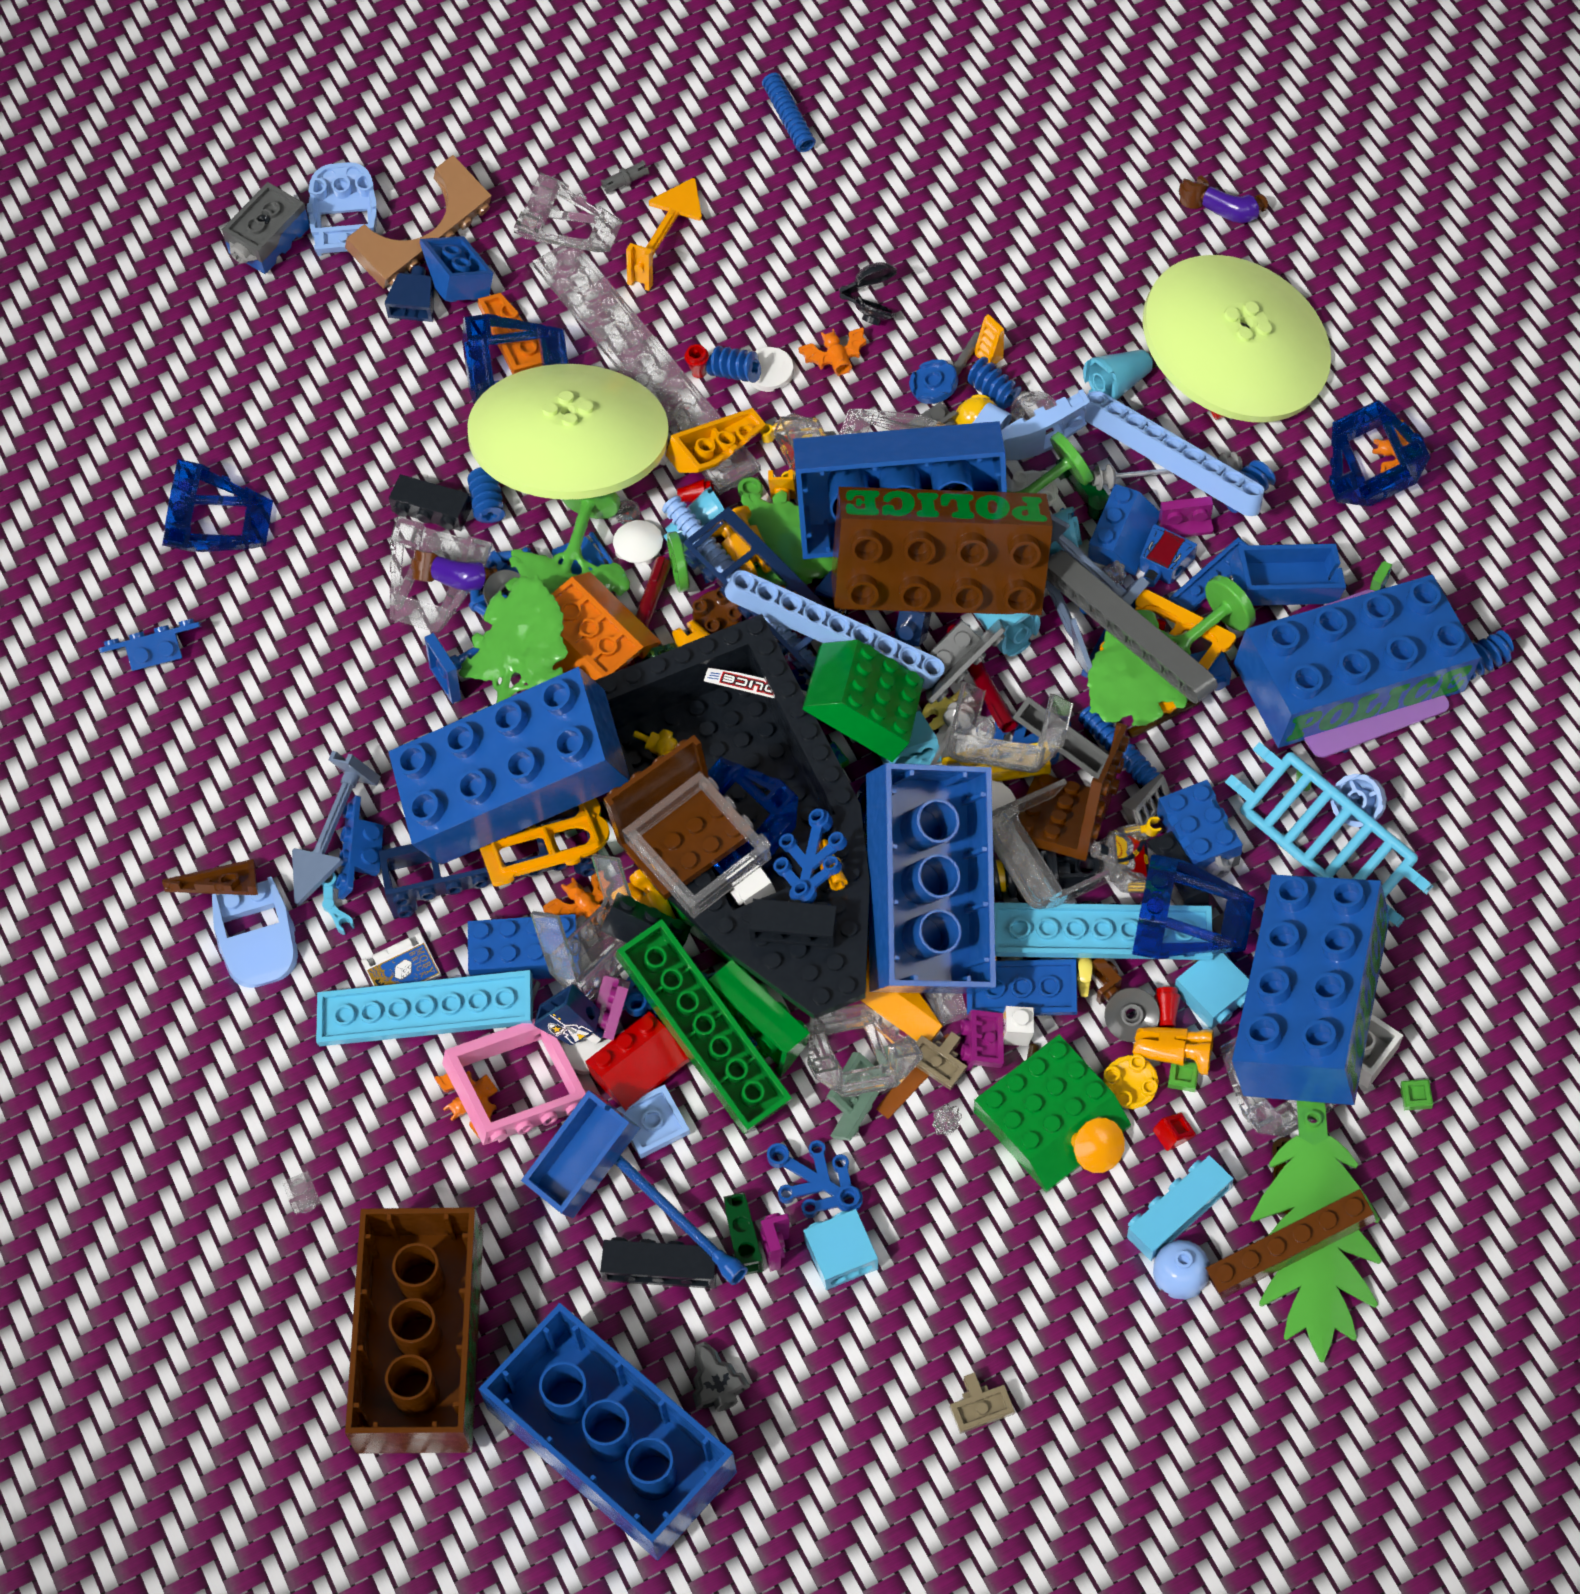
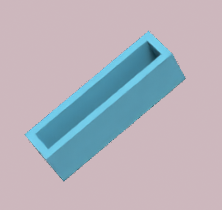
[1127,1155,1233,1261]

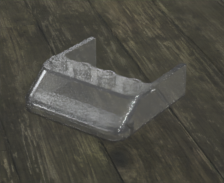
[992,779,1121,909]
[530,854,632,1002]

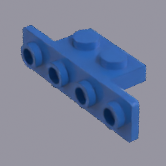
[99,619,202,671]
[336,795,384,900]

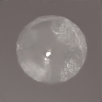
[1010,391,1057,423]

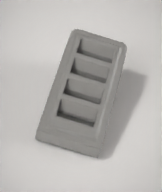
[1121,774,1171,827]

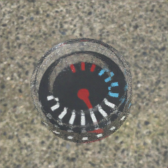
[615,499,640,525]

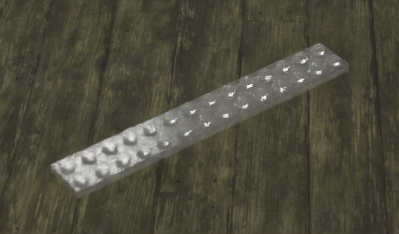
[533,239,761,495]

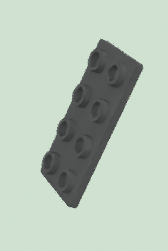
[925,619,1006,704]

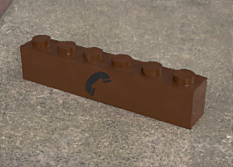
[1206,1189,1376,1299]

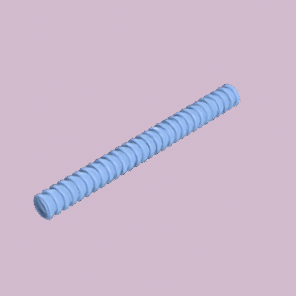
[662,496,817,680]

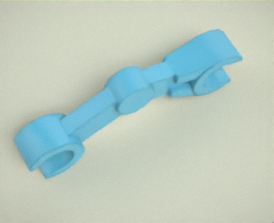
[321,872,354,935]

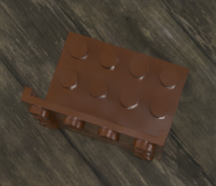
[1008,722,1130,861]
[604,735,754,900]

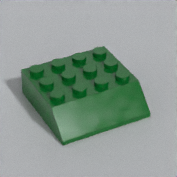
[802,640,924,762]
[974,1034,1131,1193]

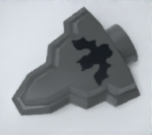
[692,1342,750,1412]

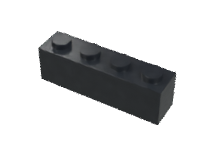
[600,1237,718,1289]

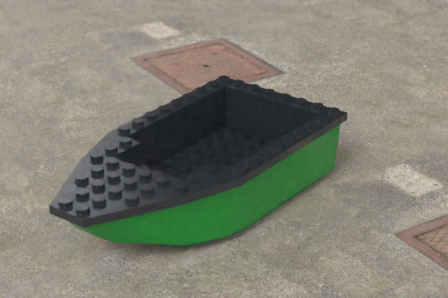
[594,614,870,1020]

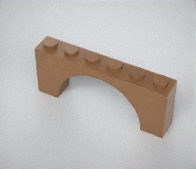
[345,155,491,289]

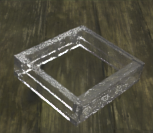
[622,771,771,919]

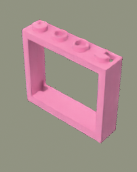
[442,1019,586,1145]

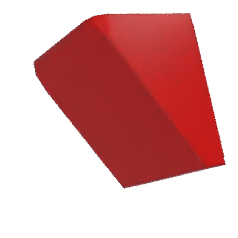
[1153,1113,1196,1151]

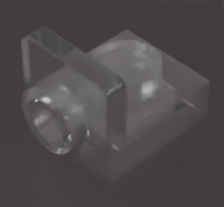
[927,993,967,1025]
[282,1171,321,1214]

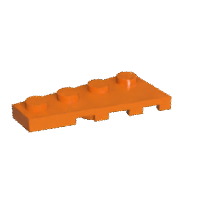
[478,293,559,374]

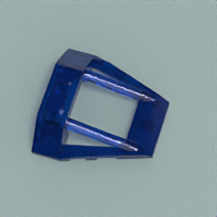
[462,314,568,404]
[1329,400,1431,506]
[162,459,273,552]
[708,757,798,880]
[1132,854,1255,960]

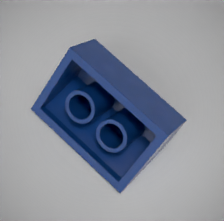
[1088,484,1160,576]

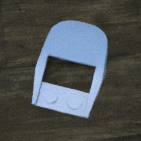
[307,162,377,256]
[1001,389,1090,460]
[212,877,298,988]

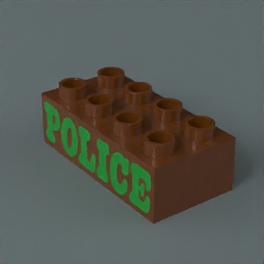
[831,487,1053,615]
[345,1207,484,1454]

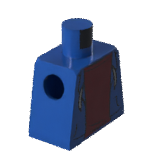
[1139,524,1197,587]

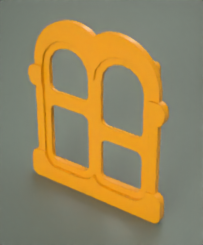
[1100,590,1236,713]
[479,798,610,887]

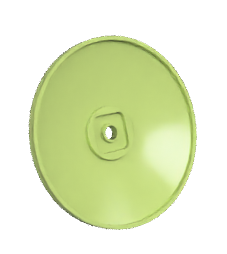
[1143,255,1331,422]
[468,364,669,500]

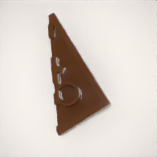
[162,859,258,895]

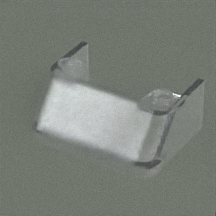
[947,681,1073,773]

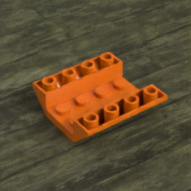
[552,572,661,680]

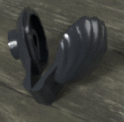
[839,262,897,326]

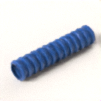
[762,72,816,152]
[1078,706,1161,788]

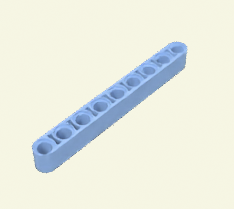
[1085,391,1264,516]
[725,570,945,689]

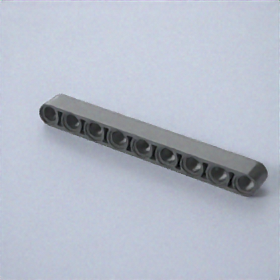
[1046,550,1218,704]

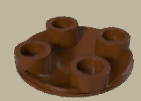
[692,587,743,634]

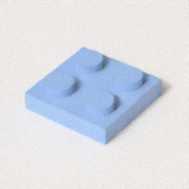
[616,1084,690,1159]

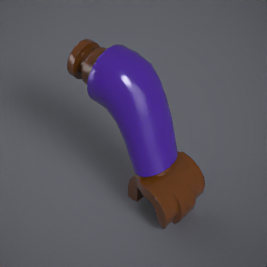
[1179,175,1268,224]
[410,549,497,591]

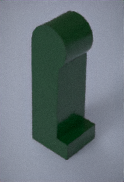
[1056,451,1109,520]
[723,1192,764,1275]

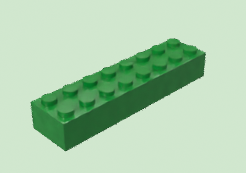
[615,919,792,1135]

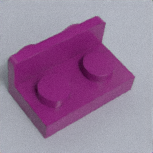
[1159,496,1213,537]
[595,974,631,1040]
[960,1010,1004,1071]
[760,1213,790,1272]

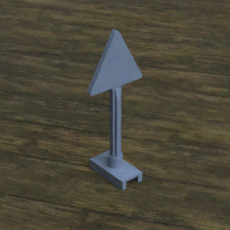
[1051,514,1149,605]
[1045,555,1092,674]
[292,751,381,906]

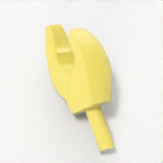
[922,689,964,731]
[1076,958,1092,997]

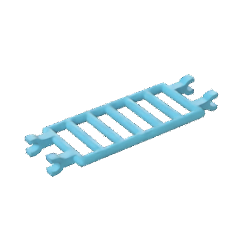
[1225,742,1434,927]

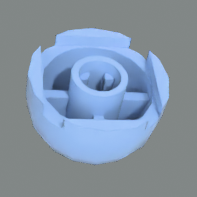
[1331,774,1387,827]
[1153,1240,1210,1300]

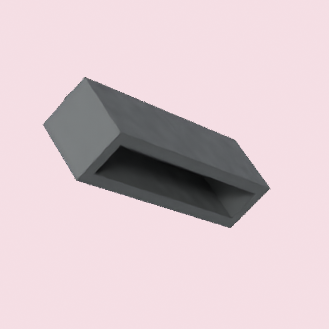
[1013,697,1109,779]

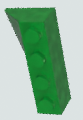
[708,960,810,1077]

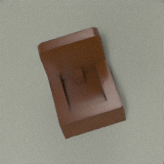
[1092,958,1122,1005]

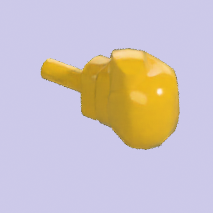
[633,729,678,757]

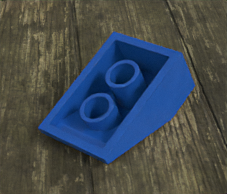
[420,236,493,302]

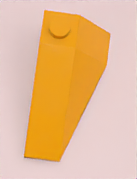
[665,408,766,473]
[860,944,943,1042]

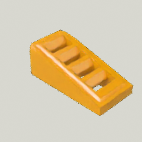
[975,314,1004,364]

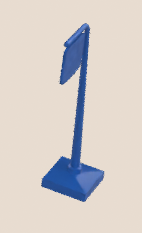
[424,532,614,704]

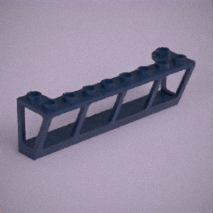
[683,506,858,680]
[379,806,602,918]

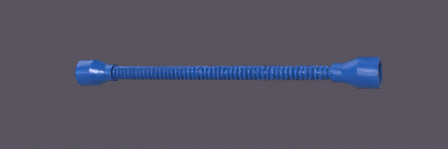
[614,1155,748,1285]

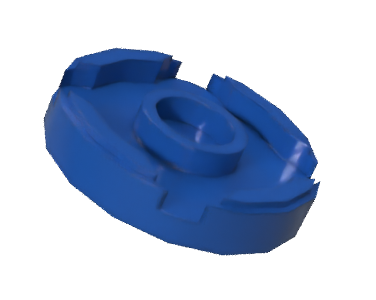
[909,359,959,404]

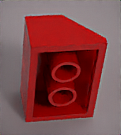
[585,1011,689,1112]

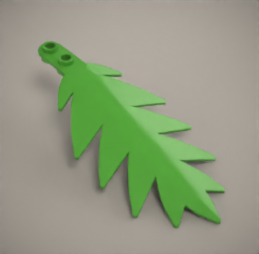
[1250,1101,1381,1363]

